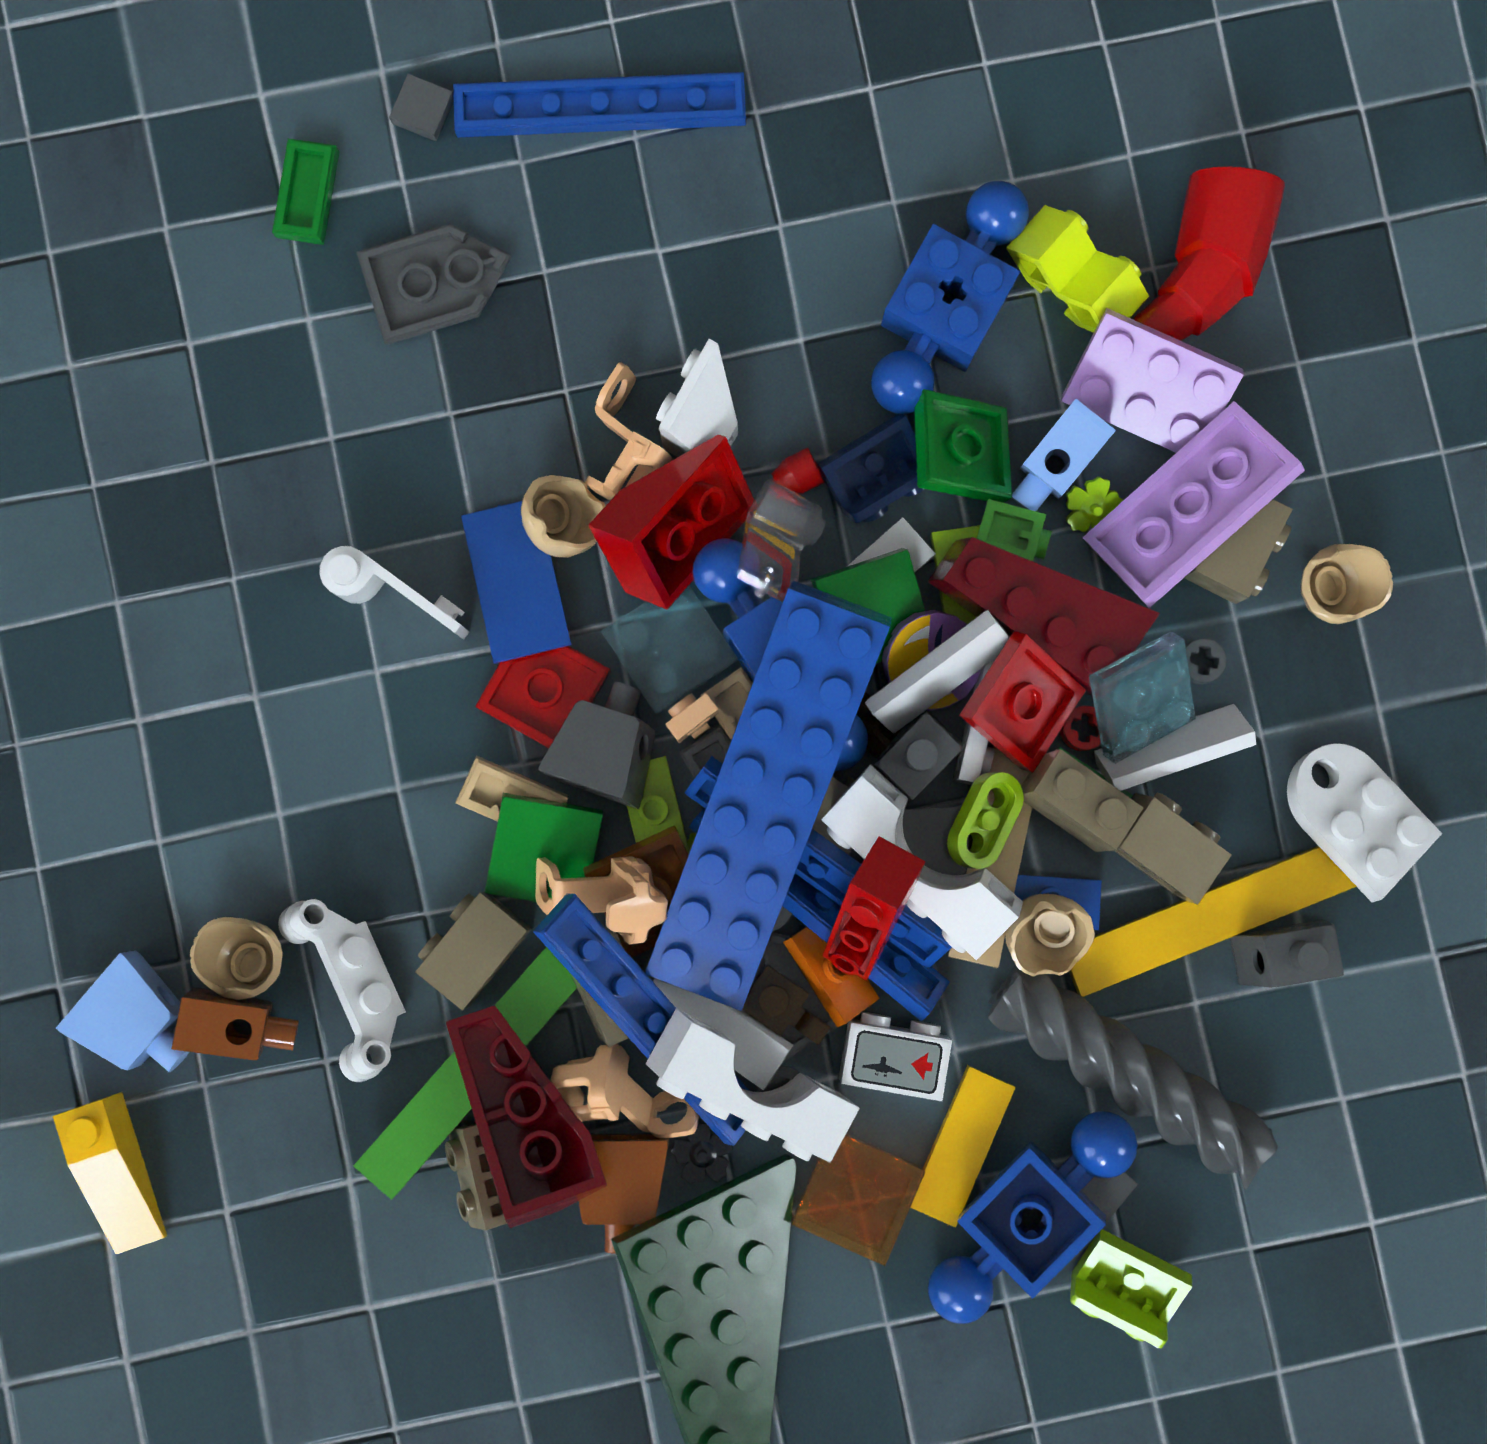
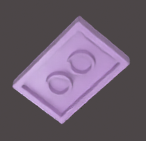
[1061,308,1244,453]

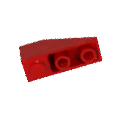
[822,836,926,981]

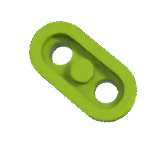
[947,772,1024,869]

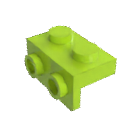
[1070,1229,1192,1348]

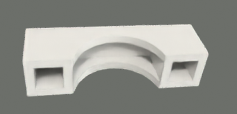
[821,764,1023,960]
[646,1009,860,1163]

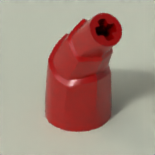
[1133,166,1285,341]

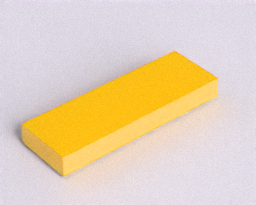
[908,1065,1016,1228]

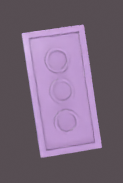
[1082,401,1305,608]

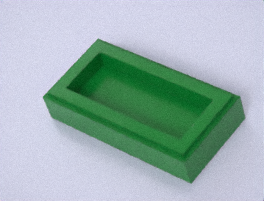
[272,138,339,245]

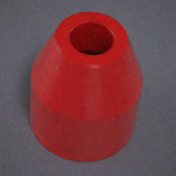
[771,447,825,495]

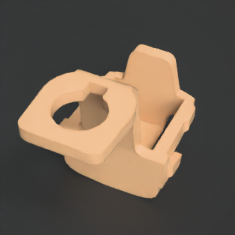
[585,362,674,501]
[535,856,668,945]
[551,1044,699,1139]

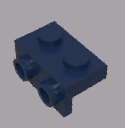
[816,414,925,523]

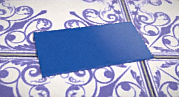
[461,501,572,664]

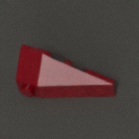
[446,1005,607,1228]

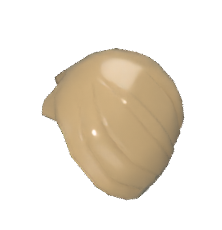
[521,475,605,558]
[1301,544,1393,624]
[1005,894,1095,977]
[190,917,283,1000]

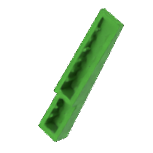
[353,947,577,1200]

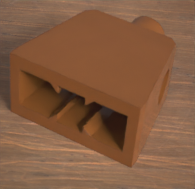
[171,987,299,1060]
[579,1133,669,1254]

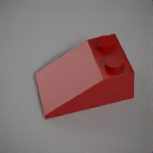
[588,434,757,610]

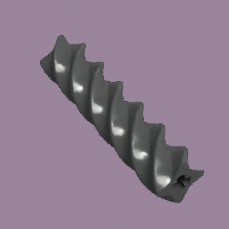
[988,964,1278,1190]

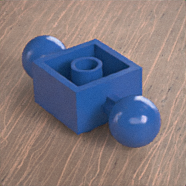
[871,181,1029,414]
[693,538,868,772]
[928,1111,1138,1324]

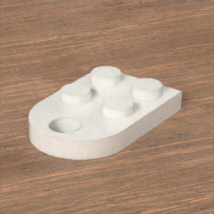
[1287,744,1442,902]

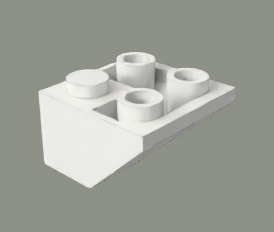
[656,339,738,457]

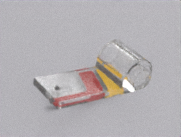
[737,479,826,602]

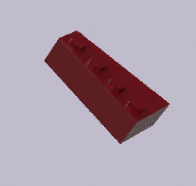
[928,537,1160,696]

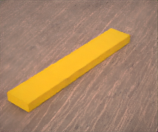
[1069,846,1357,997]

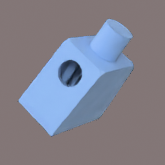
[1012,399,1116,511]
[56,950,189,1072]

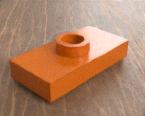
[783,926,880,1027]

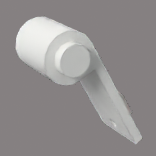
[320,546,469,640]

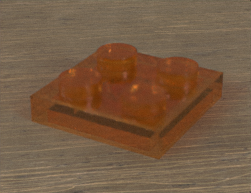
[791,1134,926,1266]

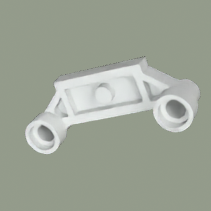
[278,899,406,1082]

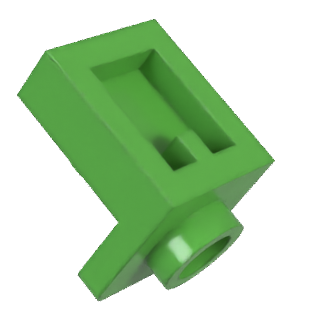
[977,499,1052,561]

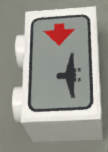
[838,1012,952,1101]

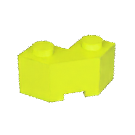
[1006,205,1149,333]

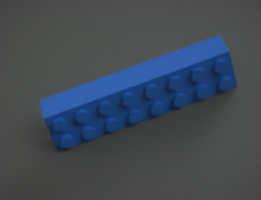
[645,580,892,1011]

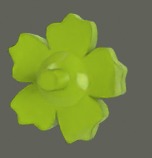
[1066,476,1124,532]

